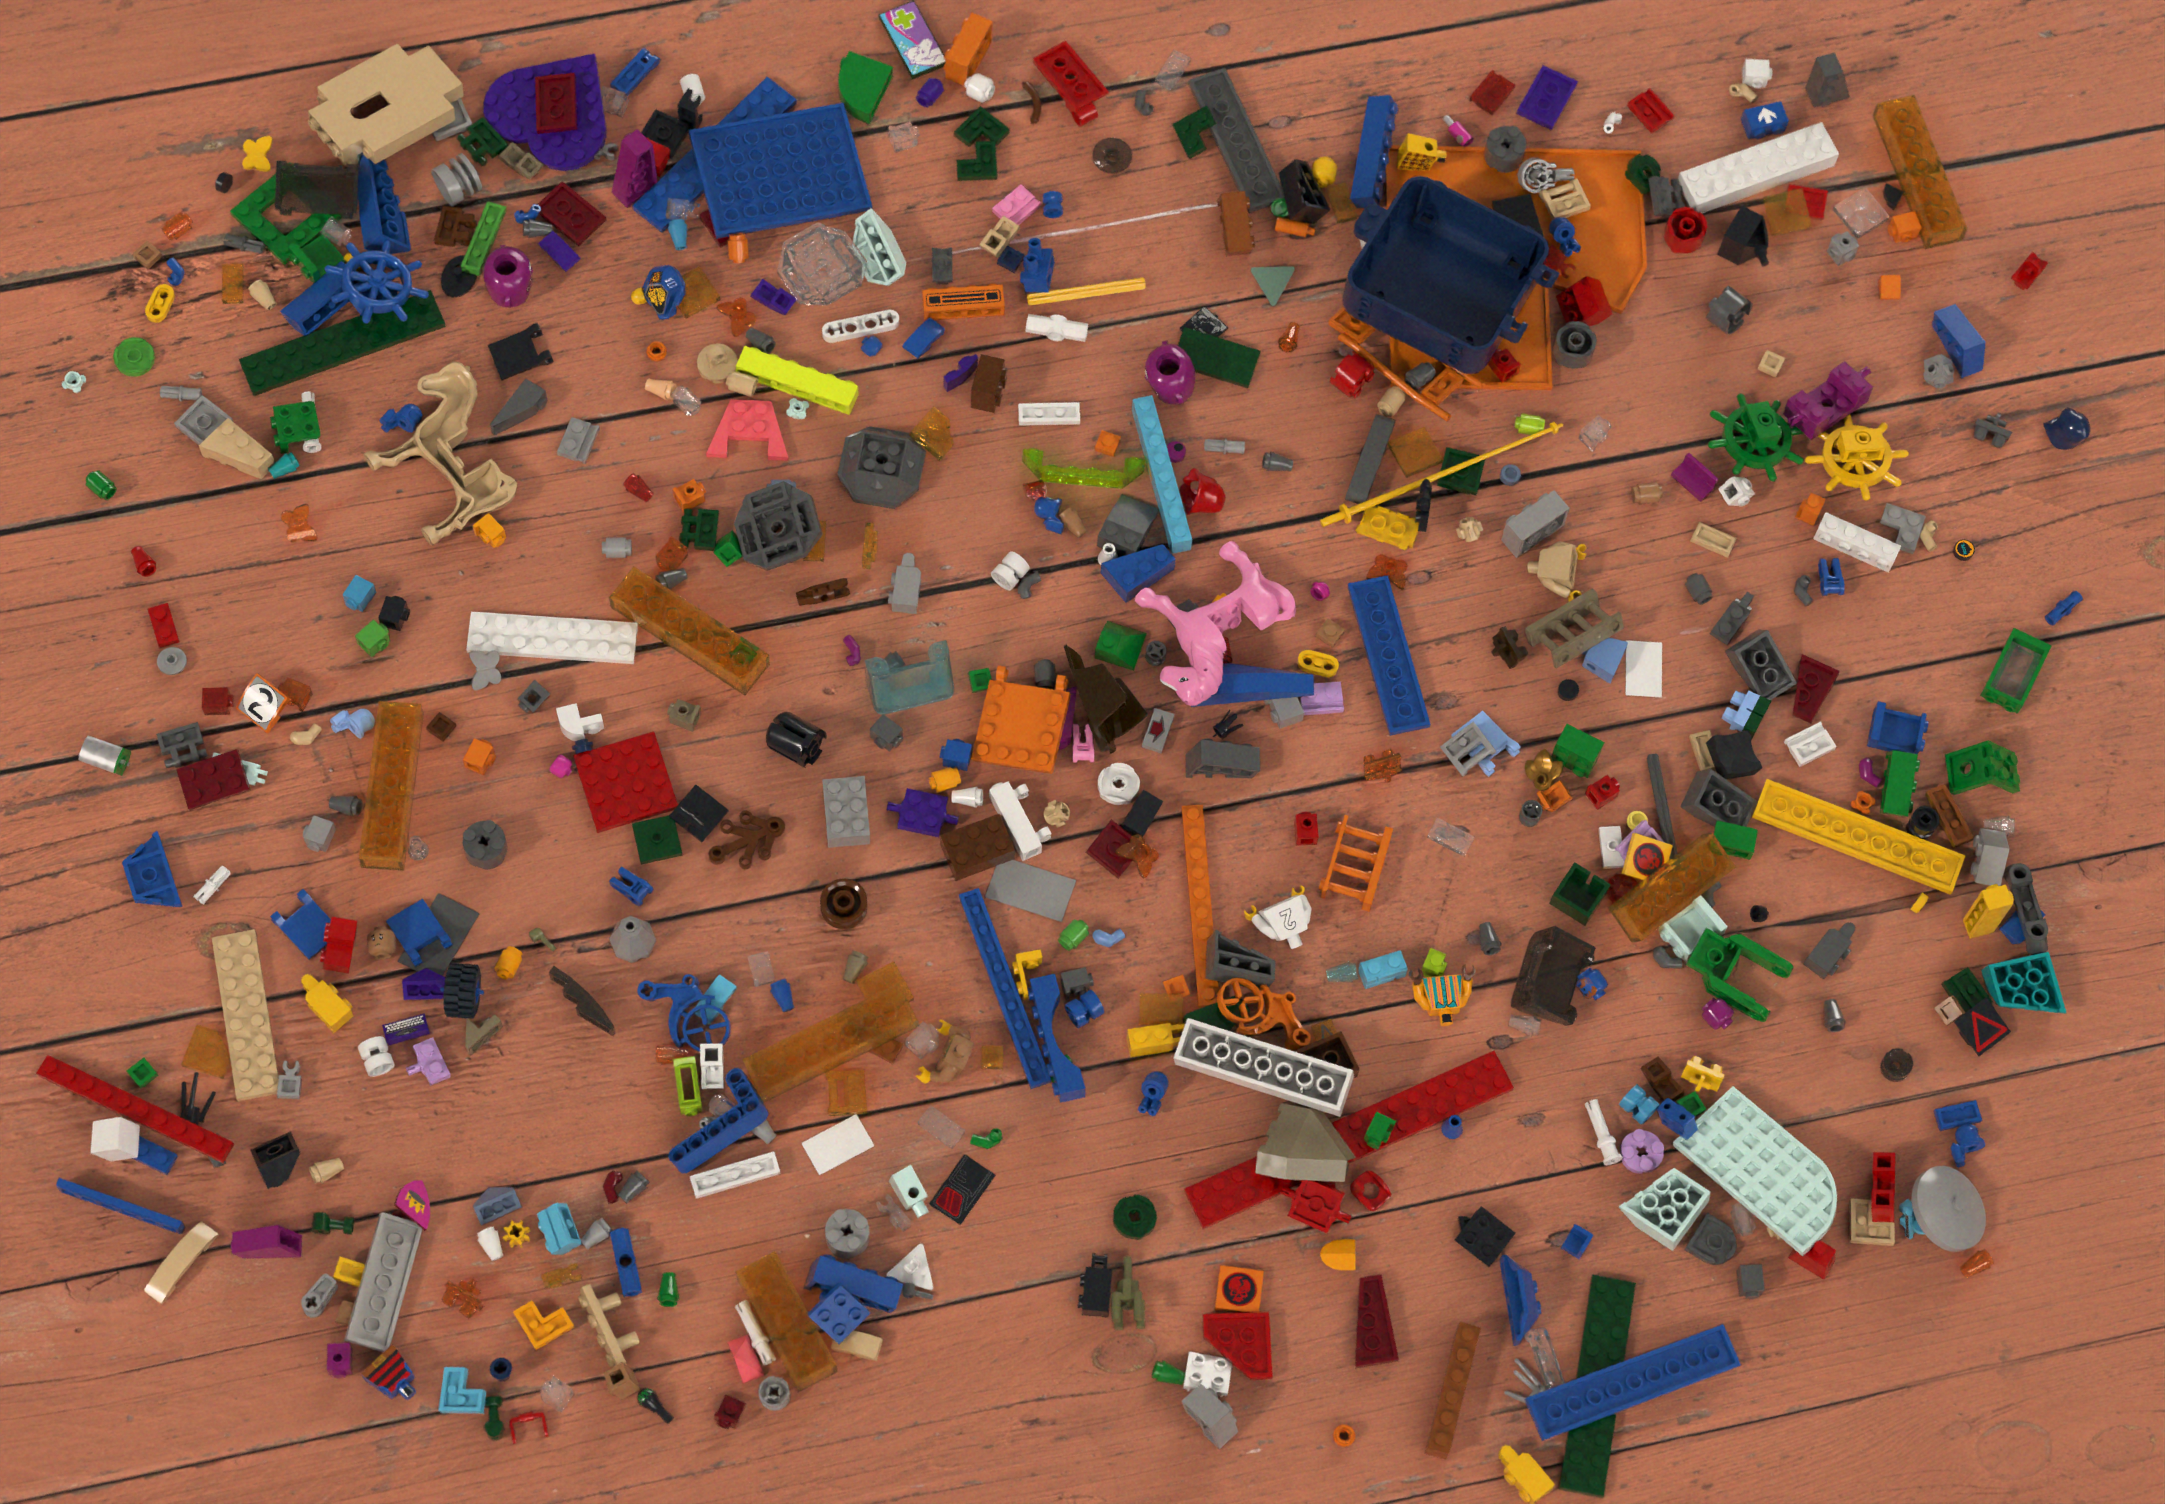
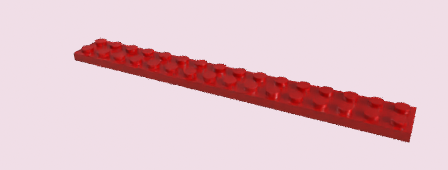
[1184,1050,1514,1229]

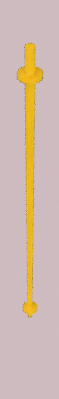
[1320,422,1563,527]

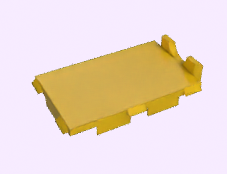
[1355,506,1420,550]

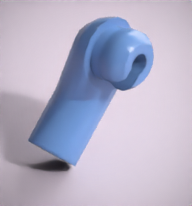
[1092,929,1125,947]

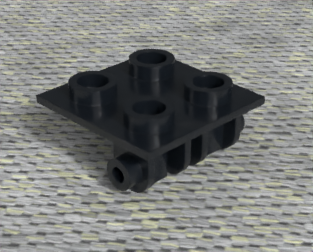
[1455,1206,1516,1267]

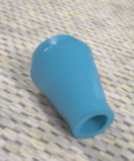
[667,219,687,251]

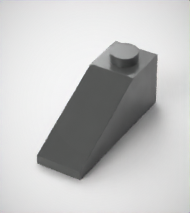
[490,378,548,435]

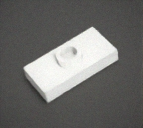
[1598,826,1625,869]

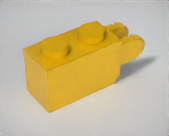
[301,974,353,1033]
[1126,1023,1185,1058]
[1498,1445,1555,1504]

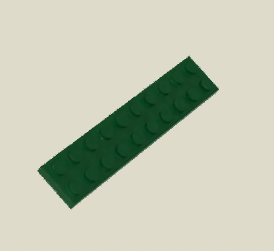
[239,290,446,396]
[1559,1275,1636,1498]

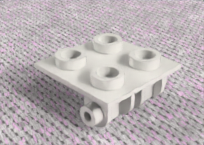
[1183,1352,1232,1397]

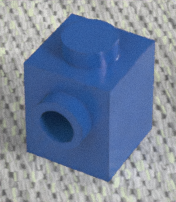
[940,739,972,771]

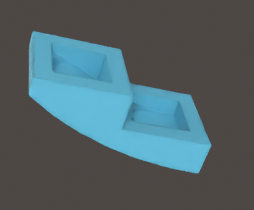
[694,974,737,1024]

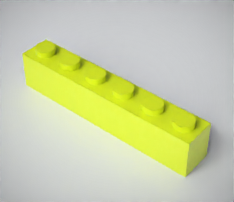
[736,346,859,415]

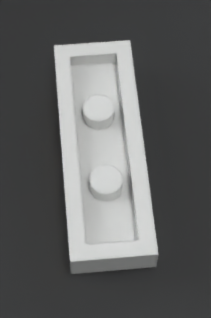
[1018,402,1080,425]

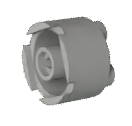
[825,1209,870,1259]

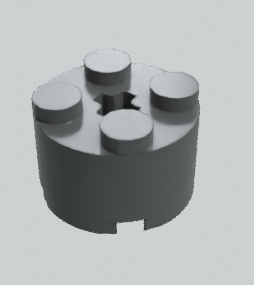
[1484,126,1526,173]
[1706,286,1753,334]
[1553,321,1597,369]
[462,820,508,870]

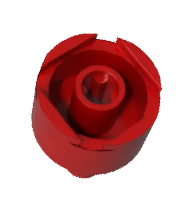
[1664,207,1707,254]
[1330,351,1375,399]

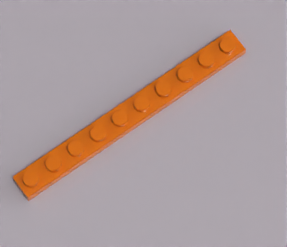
[1181,805,1219,1008]

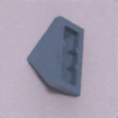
[473,1187,522,1225]

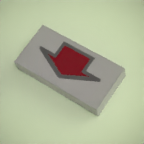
[1142,708,1175,754]

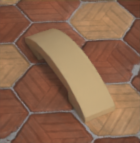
[144,1221,219,1304]

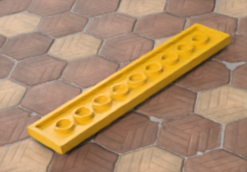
[1752,779,1965,895]

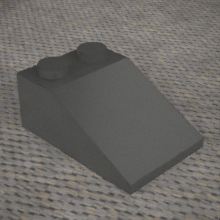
[1097,494,1159,556]
[1725,630,1797,700]
[1680,769,1758,827]

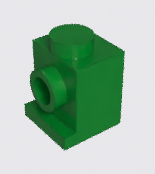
[1364,1112,1396,1149]

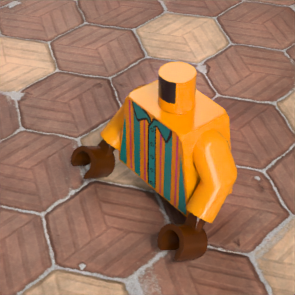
[1409,964,1476,1026]

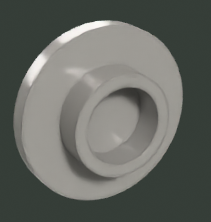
[157,647,187,675]

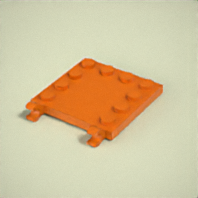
[971,665,1071,774]

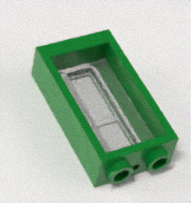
[1980,628,2051,714]

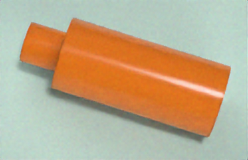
[1275,217,1316,237]

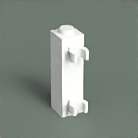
[989,781,1052,861]

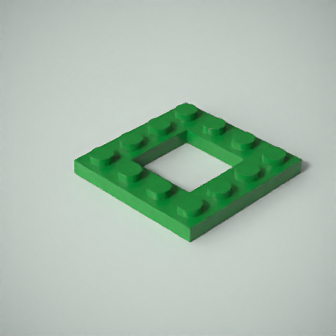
[230,162,345,265]

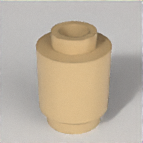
[1377,386,1406,416]

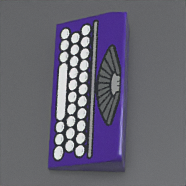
[382,1013,430,1046]

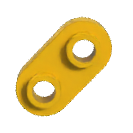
[145,284,175,323]
[1297,650,1339,678]

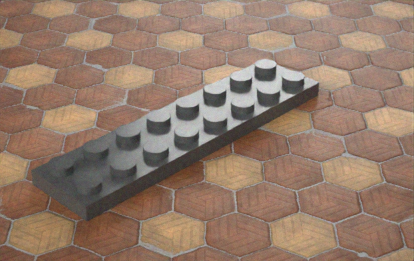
[1188,68,1285,213]

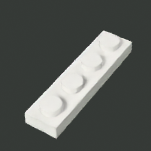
[690,1152,780,1199]

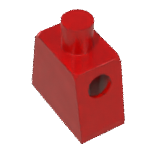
[1788,1240,1836,1280]

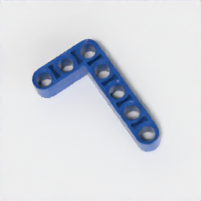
[668,1068,768,1173]

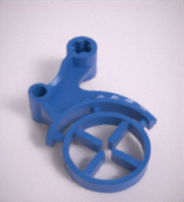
[637,974,731,1051]

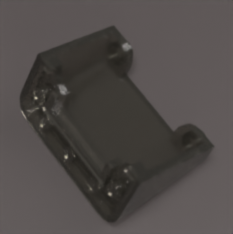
[275,161,360,219]
[1511,926,1596,1026]

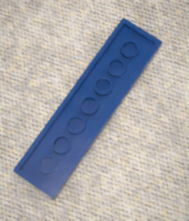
[1347,575,1431,736]

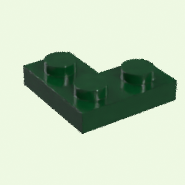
[1172,105,1216,159]
[954,106,1010,147]
[957,141,997,181]

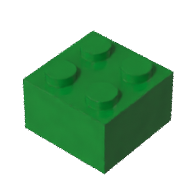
[1551,724,1605,778]

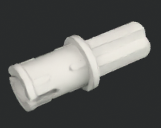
[193,866,231,905]

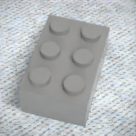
[1501,490,1570,558]
[822,776,870,848]

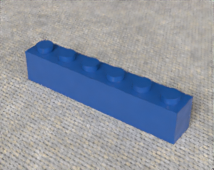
[1350,95,1398,209]

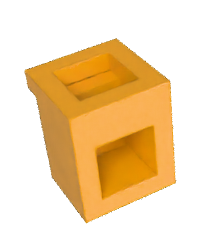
[473,513,506,548]

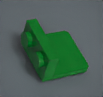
[288,235,346,284]
[270,401,321,454]

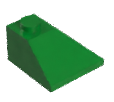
[1095,621,1147,671]

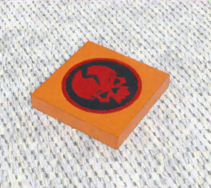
[1215,1265,1264,1313]

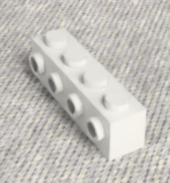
[1813,512,1901,573]

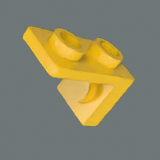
[1012,949,1042,1000]

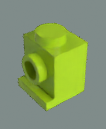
[1421,948,1448,977]

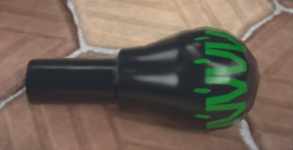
[637,1388,674,1424]

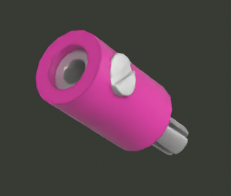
[1443,115,1474,147]

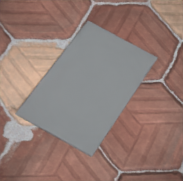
[985,860,1076,922]

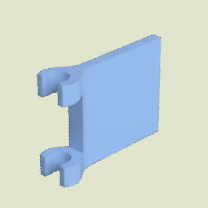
[1451,711,1521,777]

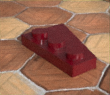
[1793,654,1839,724]

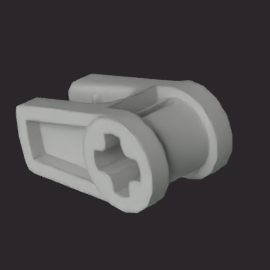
[301,1274,338,1318]

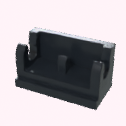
[677,88,703,130]
[1121,790,1163,839]

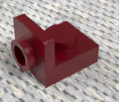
[714,1394,746,1429]

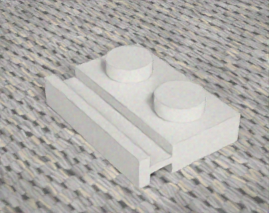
[1784,722,1837,767]

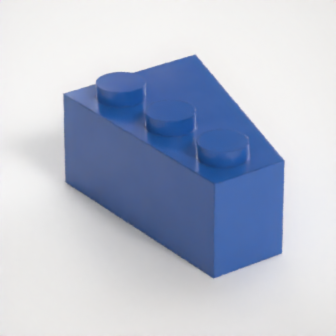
[1932,304,1986,378]
[1101,544,1176,603]

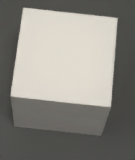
[90,1117,140,1161]

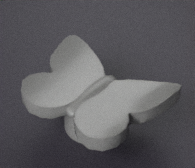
[469,651,501,690]

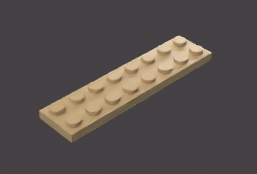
[212,929,279,1101]

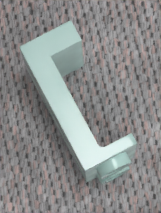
[1658,895,1728,962]

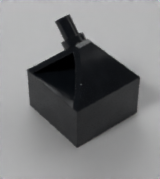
[1717,206,1769,266]

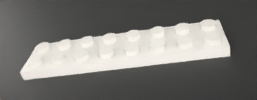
[466,612,638,664]

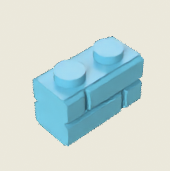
[1358,950,1408,989]
[537,1203,582,1255]

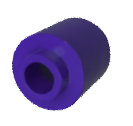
[916,78,944,108]

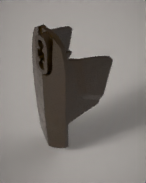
[1063,644,1148,754]

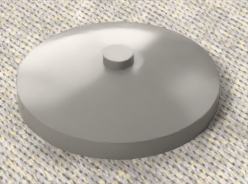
[1912,1166,1986,1252]

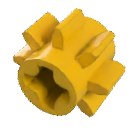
[503,1220,530,1248]

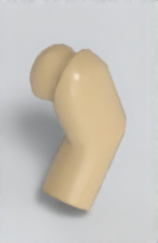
[1920,521,1938,552]

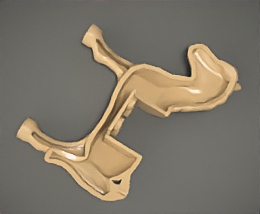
[363,361,517,546]

